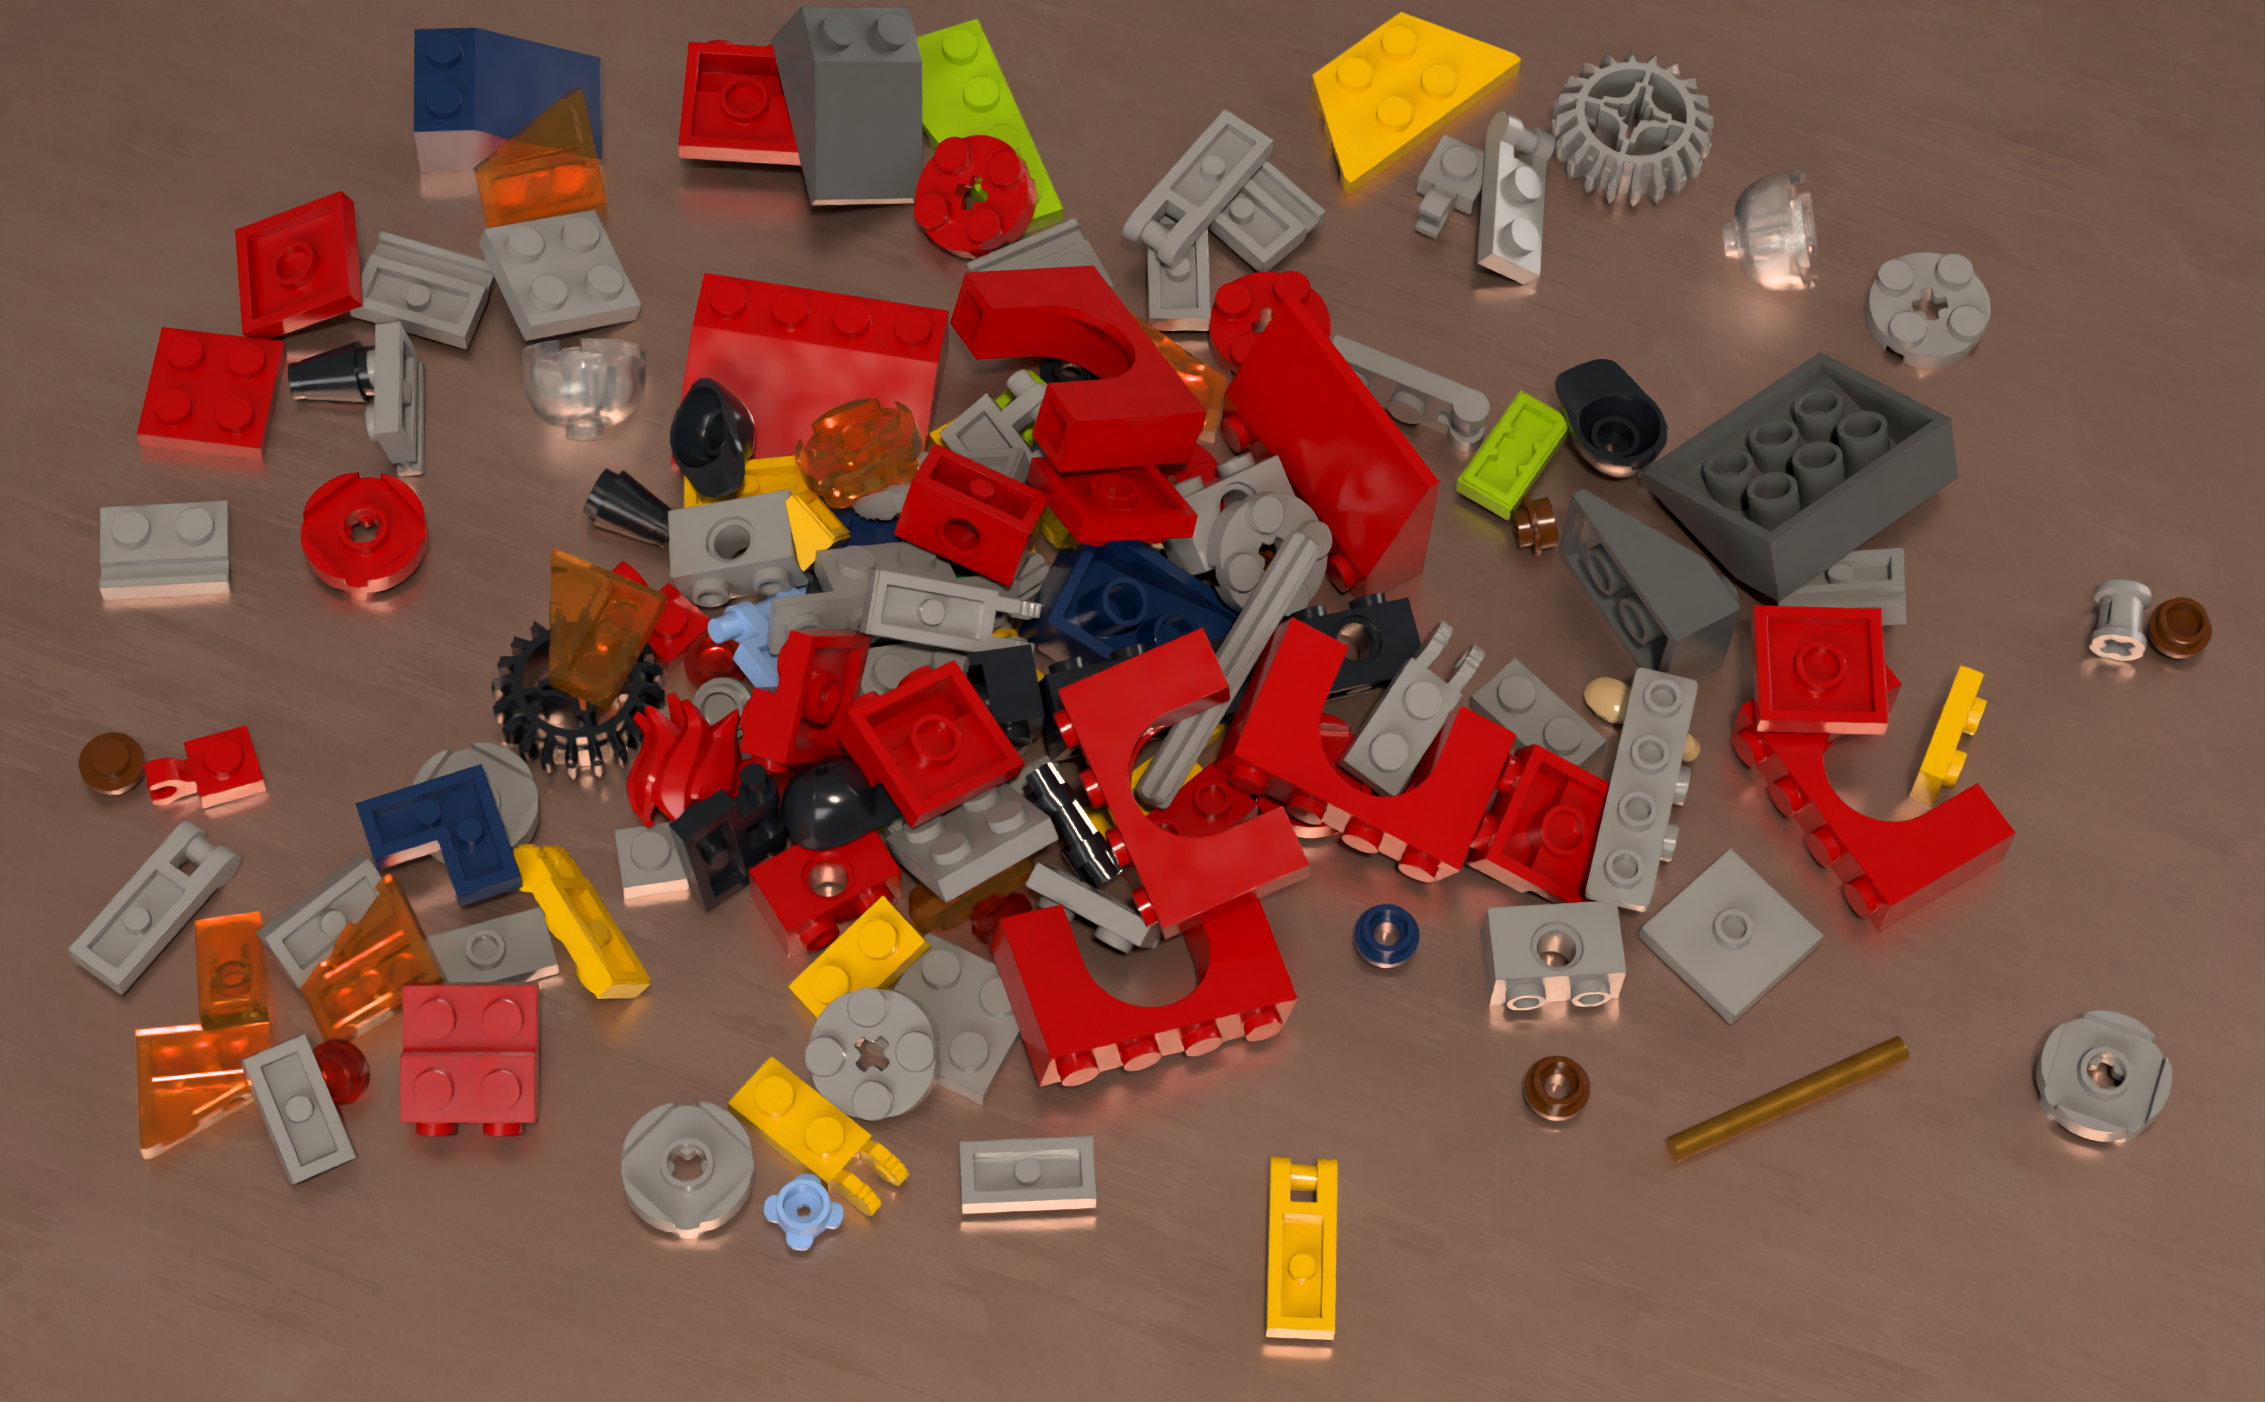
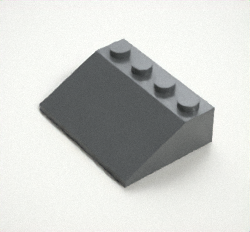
[1641,352,1958,602]

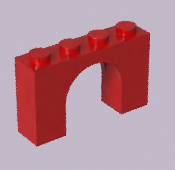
[950,265,1207,473]
[1213,617,1517,882]
[1052,627,1310,939]
[1731,662,2016,932]
[990,899,1298,1087]

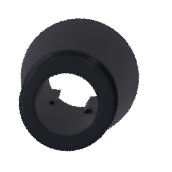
[288,341,375,403]
[583,468,671,549]

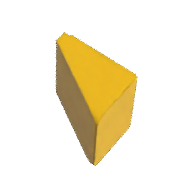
[785,490,851,573]

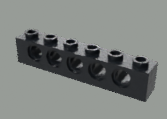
[1038,593,1428,762]

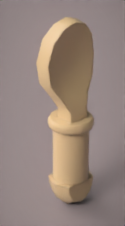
[1583,677,1701,762]

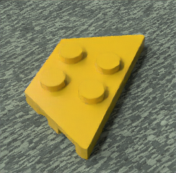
[1311,12,1521,196]

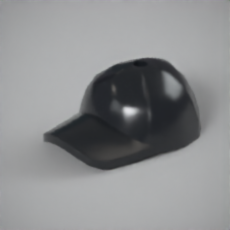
[1555,359,1669,478]
[670,378,755,498]
[781,754,903,851]

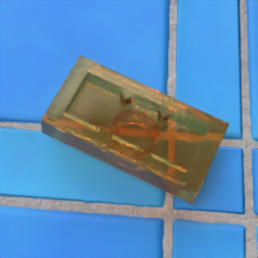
[194,911,270,1031]

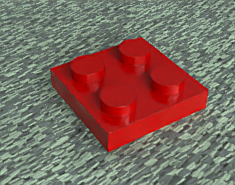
[235,191,363,340]
[137,327,287,461]
[1027,457,1198,546]
[1750,605,1889,735]

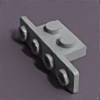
[767,541,1020,655]
[1585,667,1698,912]

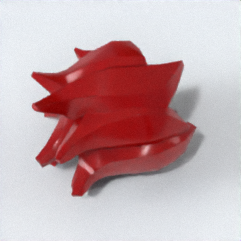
[625,692,751,828]

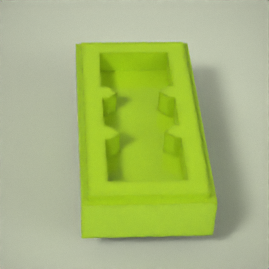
[1455,390,1570,521]

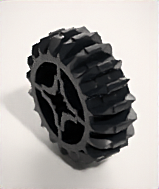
[491,609,666,781]

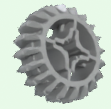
[1550,50,1714,207]

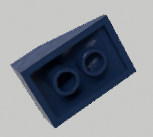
[414,28,603,171]
[1018,532,1240,665]

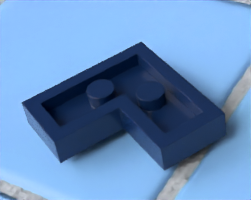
[355,764,523,907]

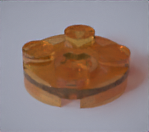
[795,398,923,508]

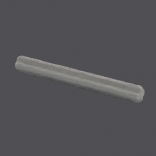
[1136,531,1320,810]

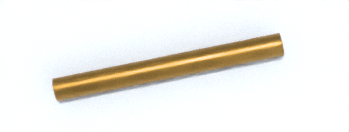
[1666,1036,1909,1162]

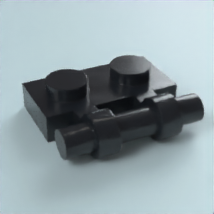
[1025,762,1123,887]
[669,763,789,913]

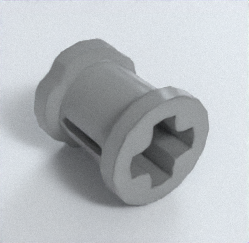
[2089,579,2151,661]

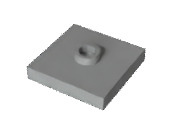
[1638,848,1824,1025]

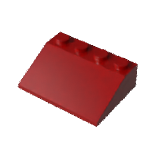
[671,273,949,497]
[1220,294,1440,599]

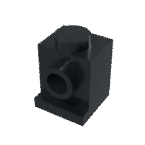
[963,644,1045,749]

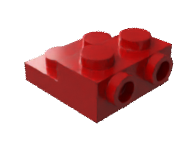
[678,40,801,165]
[740,629,872,773]
[836,660,1025,828]
[1467,744,1610,904]
[400,982,539,1136]

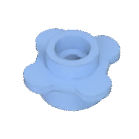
[764,1173,844,1251]

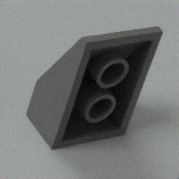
[771,6,923,205]
[1558,488,1741,680]

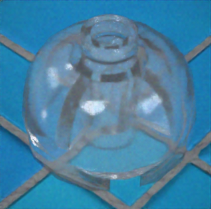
[1723,169,1820,293]
[522,338,646,441]

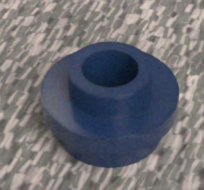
[1354,904,1420,968]

